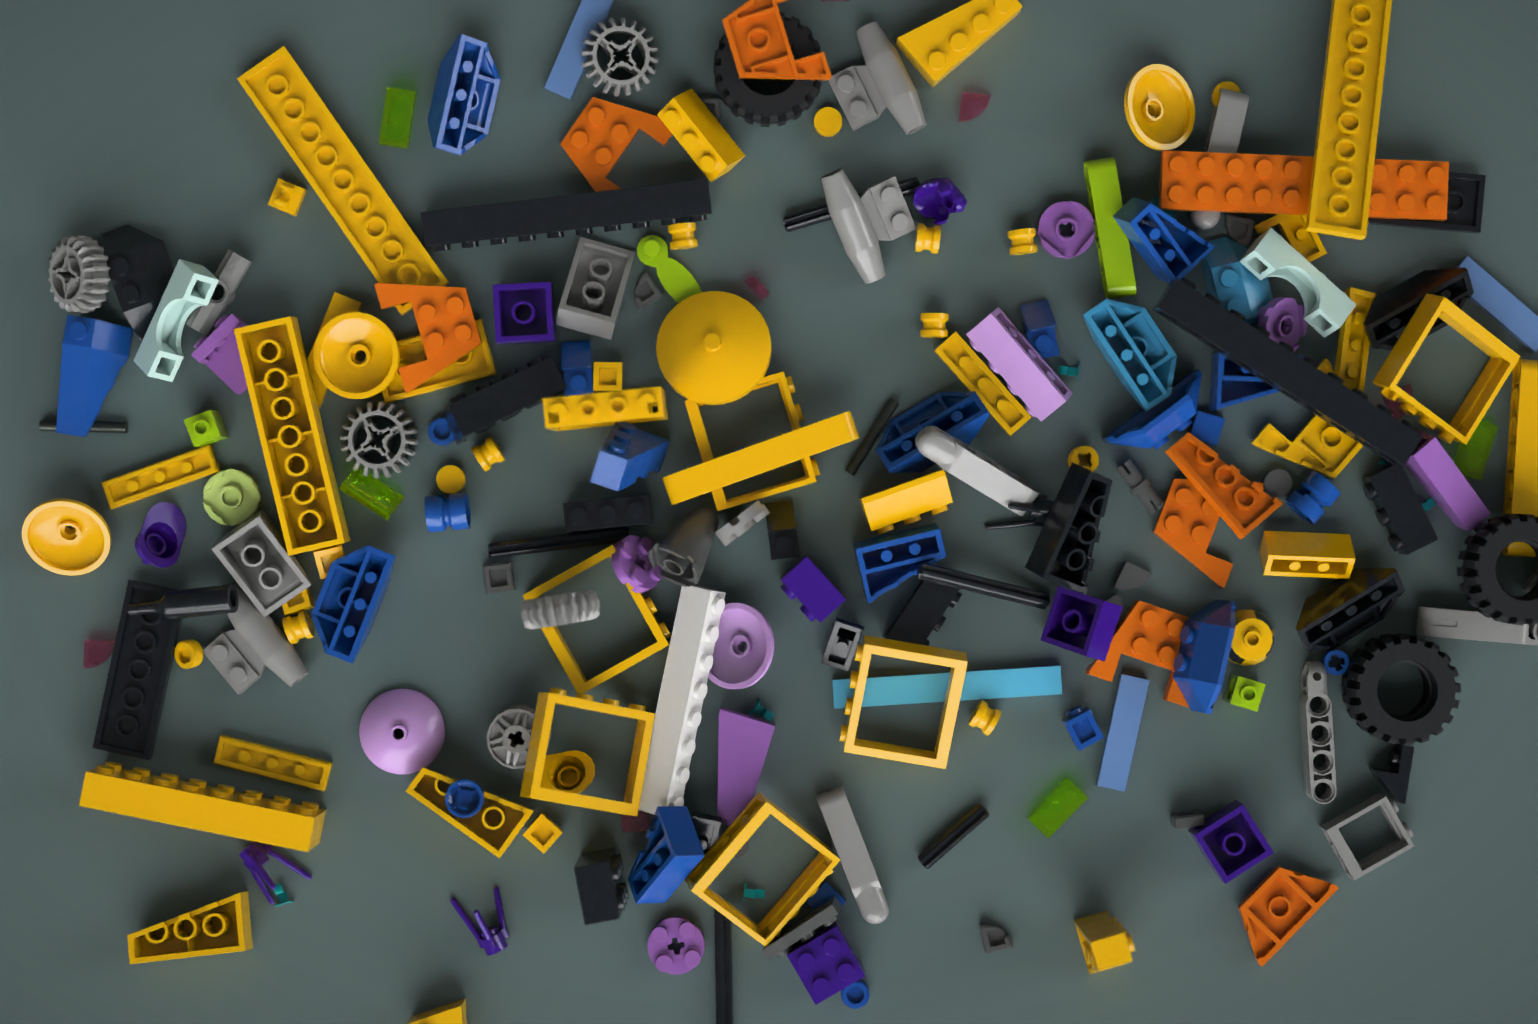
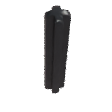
[918,804,989,869]

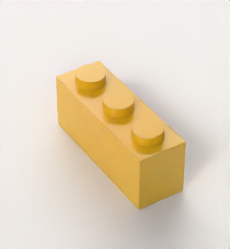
[657,88,746,182]
[1259,531,1356,579]

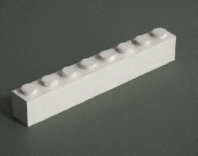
[639,585,726,815]

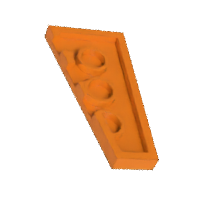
[1165,432,1283,540]

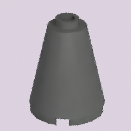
[648,507,719,587]

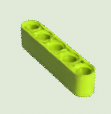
[1083,157,1136,299]

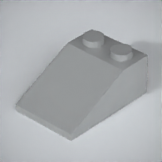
[556,237,635,340]
[212,509,312,617]

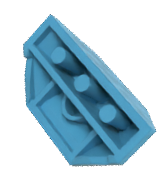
[1201,237,1273,327]
[1082,299,1177,411]

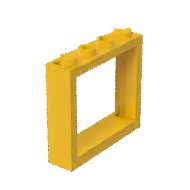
[1372,294,1521,445]
[685,371,820,511]
[542,387,669,431]
[522,544,671,694]
[839,635,968,769]
[520,688,655,816]
[685,792,840,947]

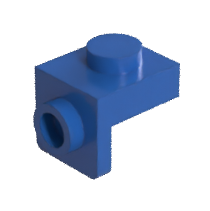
[1062,705,1104,751]

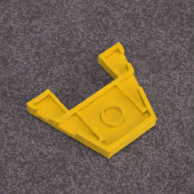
[1250,358,1363,478]

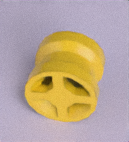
[667,222,698,250]
[915,223,941,254]
[1007,228,1038,255]
[920,313,949,338]
[471,436,506,472]
[1067,446,1099,471]
[282,610,315,644]
[968,700,1002,736]

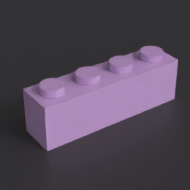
[966,307,1073,421]

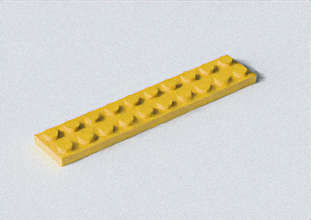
[1305,0,1392,240]
[237,46,449,316]

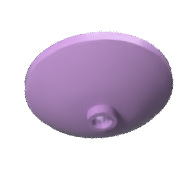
[708,603,774,689]
[359,688,446,774]

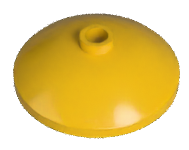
[1124,64,1195,151]
[313,312,400,399]
[22,498,111,576]

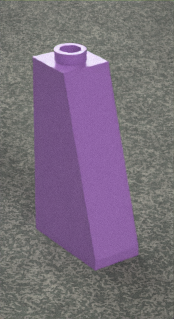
[1404,430,1491,532]
[717,707,775,826]

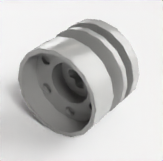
[486,704,552,769]

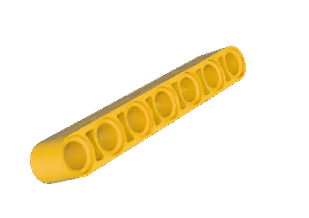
[1502,359,1538,557]
[662,411,860,505]

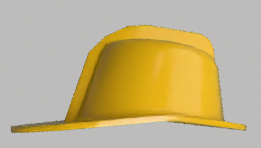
[540,750,595,794]

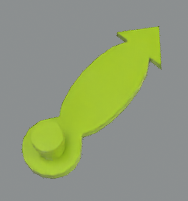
[637,235,702,303]

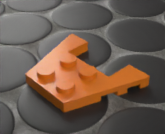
[722,0,832,80]
[560,97,673,192]
[374,283,482,393]
[1152,479,1264,588]
[1085,600,1190,708]

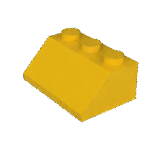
[859,469,953,535]

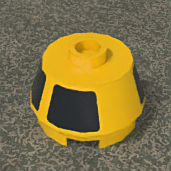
[1228,609,1275,666]

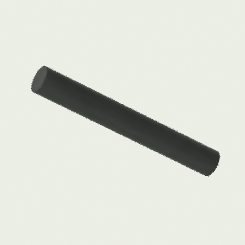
[845,398,899,476]
[39,420,128,433]

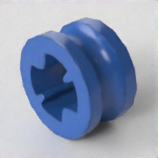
[1320,649,1350,675]

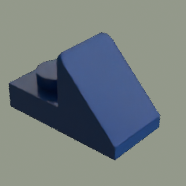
[1019,300,1060,359]
[561,340,594,396]

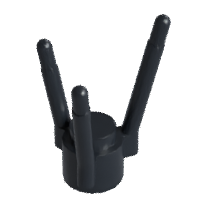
[985,495,1054,530]

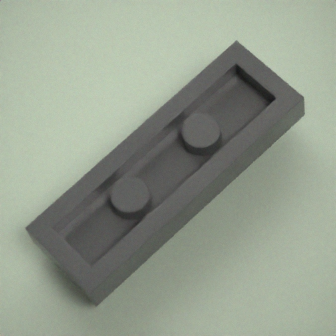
[762,896,841,960]

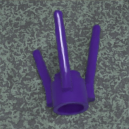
[239,841,312,905]
[450,887,510,956]

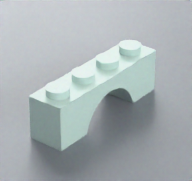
[1239,228,1356,338]
[133,259,219,382]

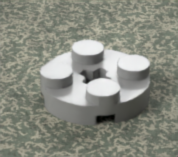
[715,499,770,546]

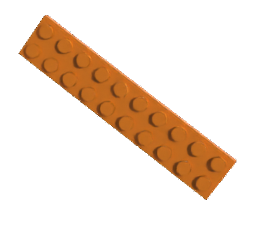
[1159,150,1449,221]

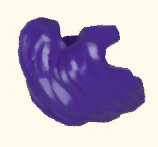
[912,178,967,225]

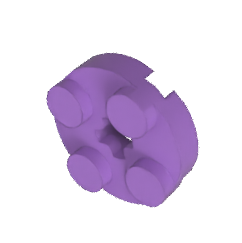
[1036,201,1095,259]
[1257,297,1307,351]
[611,535,664,593]
[647,915,705,975]

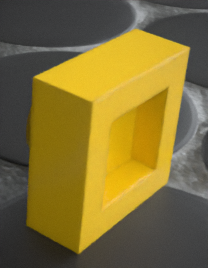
[593,362,623,391]
[313,544,345,579]
[282,587,315,616]
[523,812,564,854]

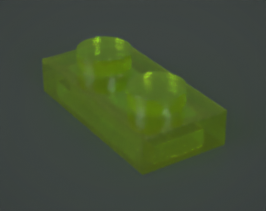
[379,87,417,150]
[1454,421,1498,480]
[339,468,405,521]
[1027,777,1088,839]

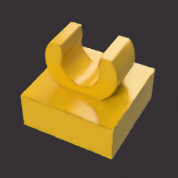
[267,178,307,217]

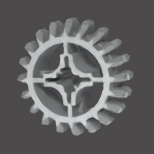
[580,17,659,96]
[47,235,111,313]
[340,401,418,479]
[521,589,600,629]

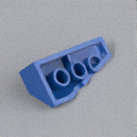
[56,315,134,437]

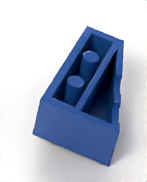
[1112,197,1216,283]
[1210,352,1306,411]
[590,422,670,491]
[853,523,946,604]
[628,806,705,904]

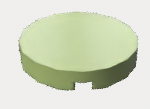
[203,469,262,526]

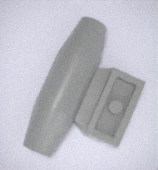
[828,22,927,135]
[821,169,916,284]
[203,584,309,695]

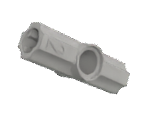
[186,250,252,337]

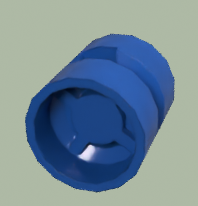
[1285,471,1341,525]
[425,492,471,533]
[445,779,485,818]

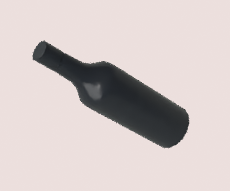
[127,584,239,619]

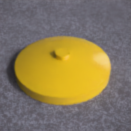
[656,291,772,405]

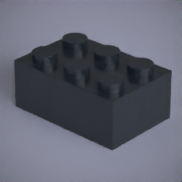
[574,847,629,925]

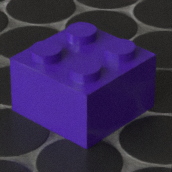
[493,282,557,345]
[780,555,846,623]
[1040,586,1123,662]
[1188,800,1274,884]
[787,921,865,1005]

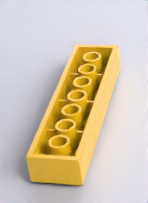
[234,316,351,556]
[79,762,326,852]

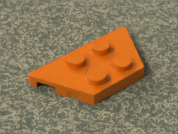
[1237,866,1339,967]

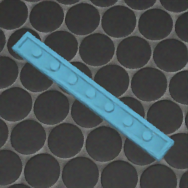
[832,665,1062,709]

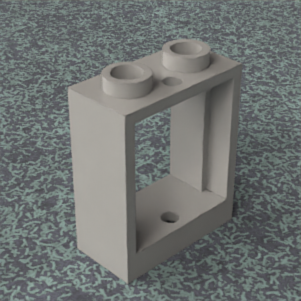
[1319,793,1414,880]

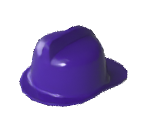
[135,502,186,568]

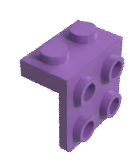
[191,313,249,394]

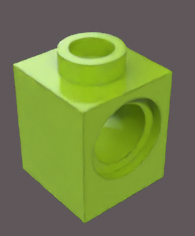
[184,409,229,447]
[1223,673,1266,712]

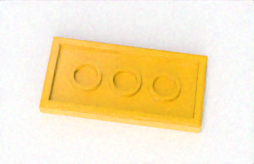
[382,319,497,404]

